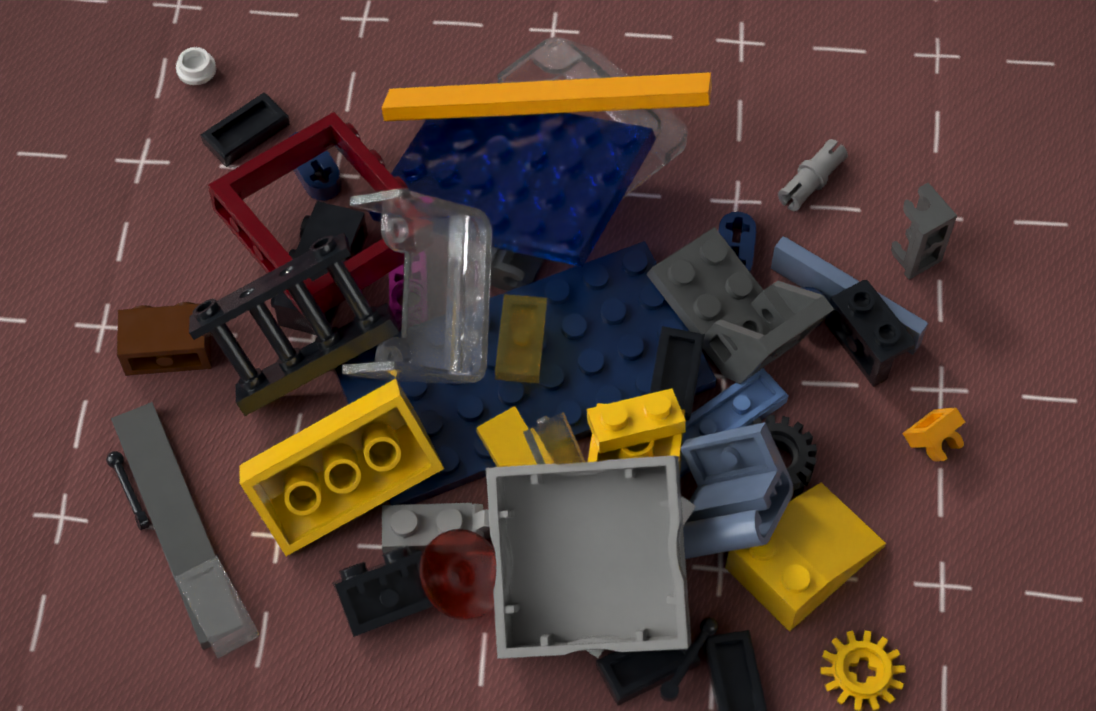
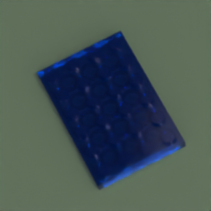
[367,113,656,267]

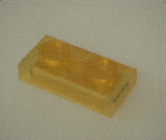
[495,294,547,384]

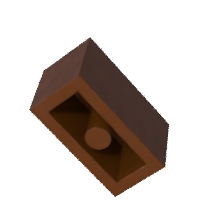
[117,302,211,376]

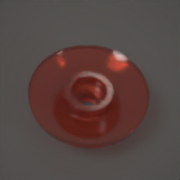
[420,529,496,620]

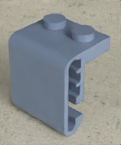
[680,422,793,559]

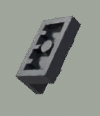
[825,280,915,387]
[332,545,441,637]

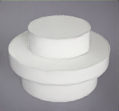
[176,47,216,85]

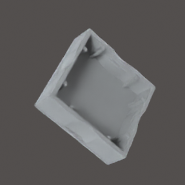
[486,455,691,659]

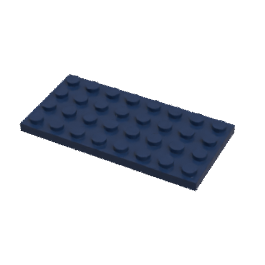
[333,241,717,506]

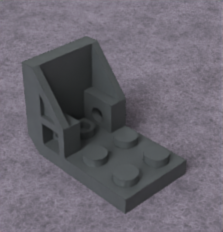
[646,227,834,384]

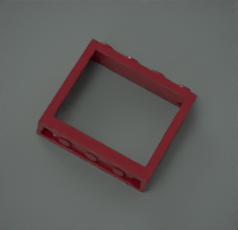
[208,112,435,319]

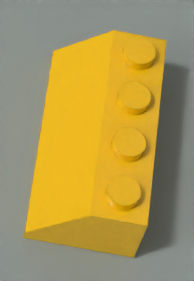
[240,378,444,556]

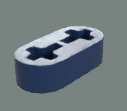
[289,131,342,201]
[718,211,756,273]

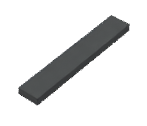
[111,402,246,650]

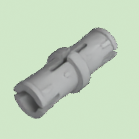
[778,139,848,211]

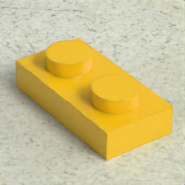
[587,388,686,454]

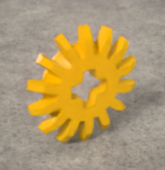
[820,630,905,711]

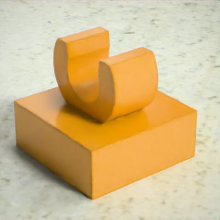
[902,408,966,461]

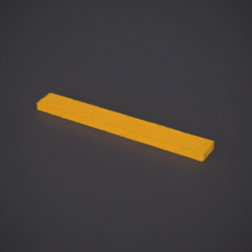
[381,72,712,121]

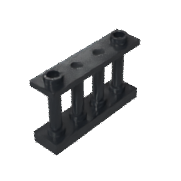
[189,232,399,416]

